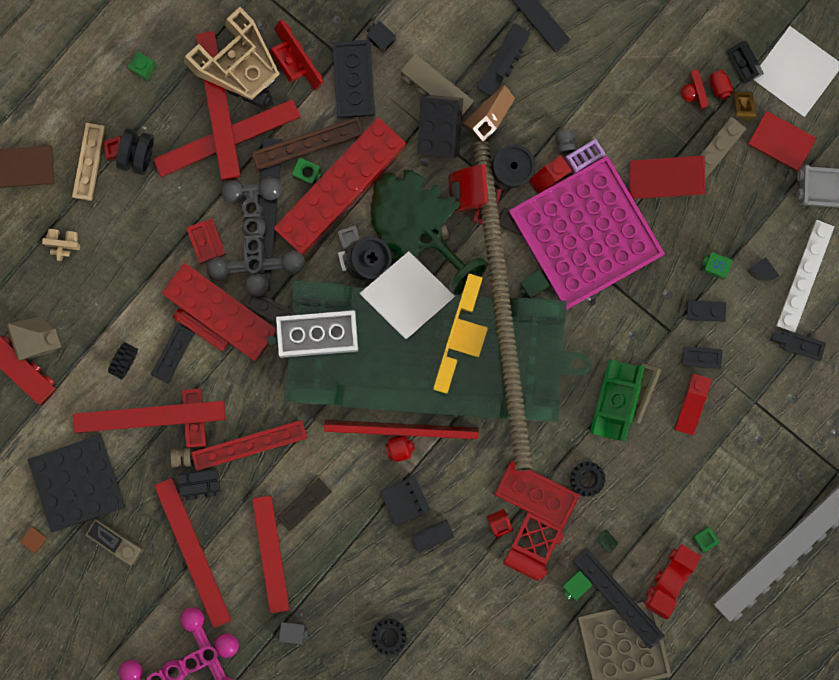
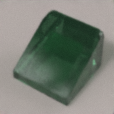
[596,530,618,553]

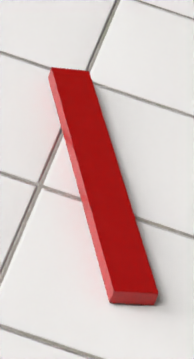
[196,31,241,181]
[153,99,301,177]
[73,401,226,433]
[324,420,478,439]
[154,478,232,628]

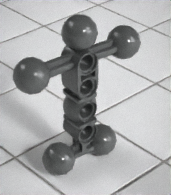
[207,176,305,297]

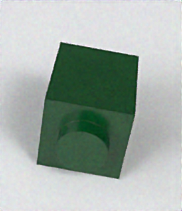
[519,270,550,300]

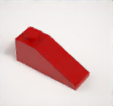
[675,374,712,435]

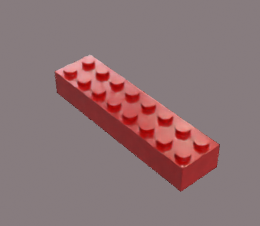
[273,117,406,256]

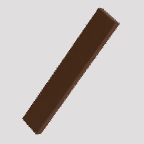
[251,116,364,171]

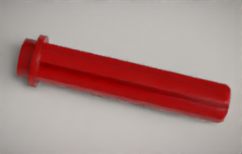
[173,308,228,351]

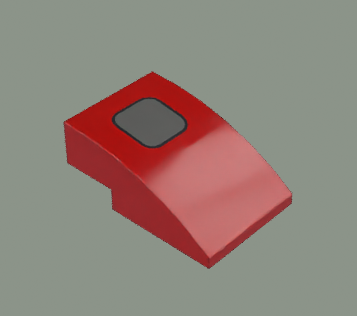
[448,164,489,213]

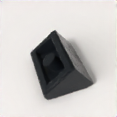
[727,41,764,84]

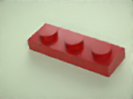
[182,389,207,448]

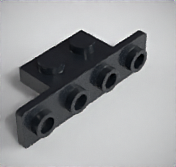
[477,24,531,96]

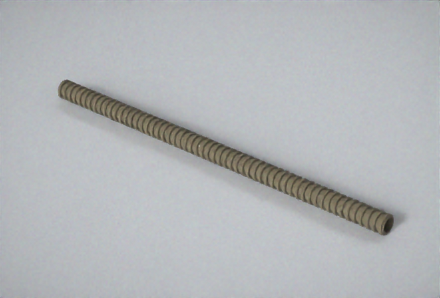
[472,141,533,471]

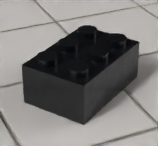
[417,94,463,158]

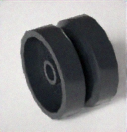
[116,128,154,176]
[492,144,535,188]
[344,237,392,280]

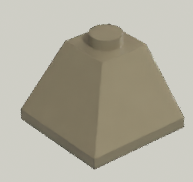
[6,316,61,361]

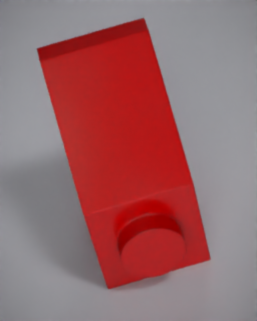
[529,155,572,194]

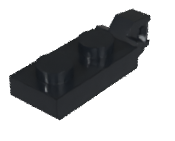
[770,331,826,361]

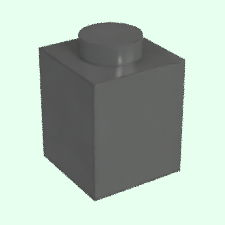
[279,621,308,644]

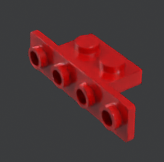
[269,19,324,90]

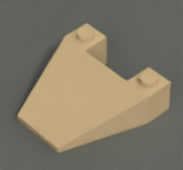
[184,7,279,100]

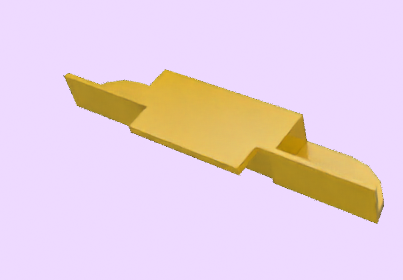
[433,274,488,393]

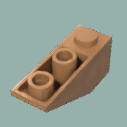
[463,84,515,142]

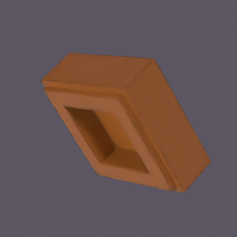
[19,526,48,554]

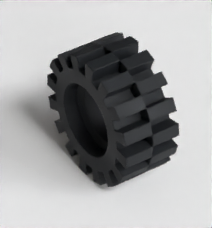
[108,342,138,380]
[570,462,606,496]
[371,620,406,655]

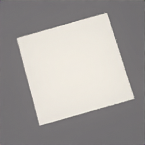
[754,26,839,117]
[359,251,455,339]

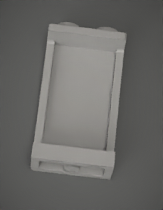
[797,165,839,208]

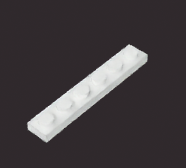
[776,220,835,333]

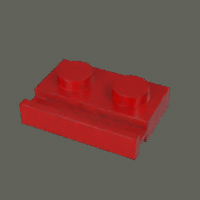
[186,218,226,264]

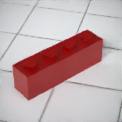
[0,335,57,405]

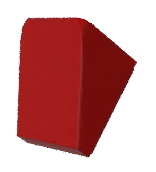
[487,509,513,538]

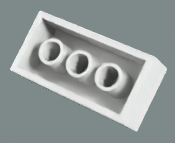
[276,310,358,358]

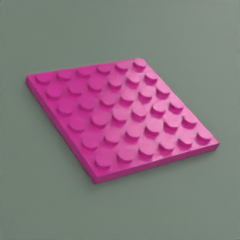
[508,156,665,311]

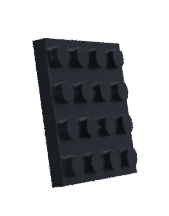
[27,434,125,533]

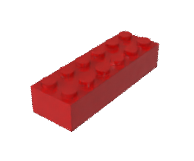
[162,262,277,362]

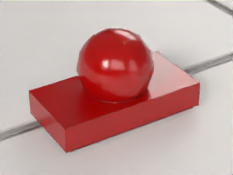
[680,70,709,111]

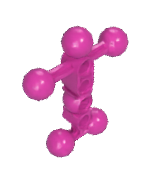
[118,607,239,680]

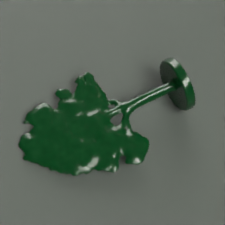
[371,169,488,295]

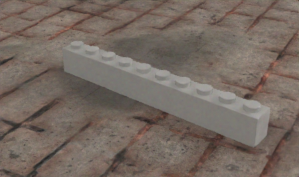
[712,485,839,622]

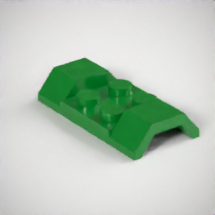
[590,359,645,441]

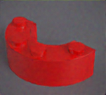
[644,544,701,620]

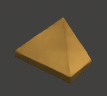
[733,92,756,122]

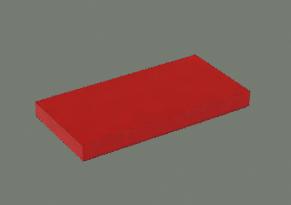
[630,156,705,199]
[494,460,580,529]

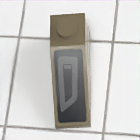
[86,519,144,566]

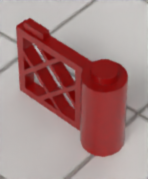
[503,512,564,581]

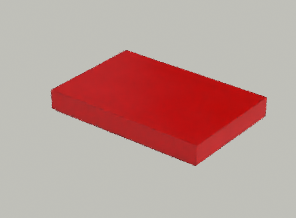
[747,111,816,172]

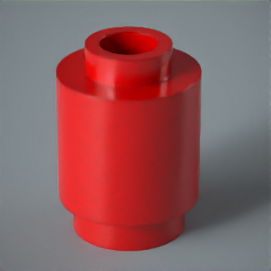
[709,70,734,100]

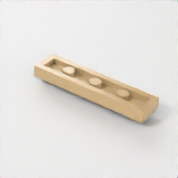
[72,123,106,201]

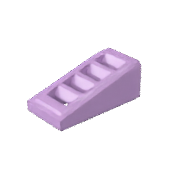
[563,139,606,176]

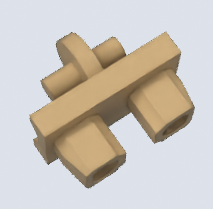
[42,229,80,261]

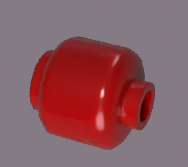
[385,436,415,462]

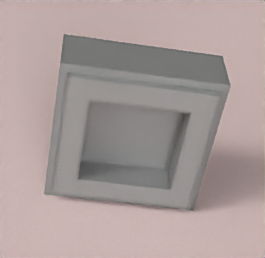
[337,225,360,250]

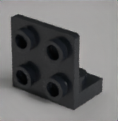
[380,475,431,526]

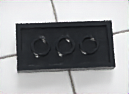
[332,40,375,118]

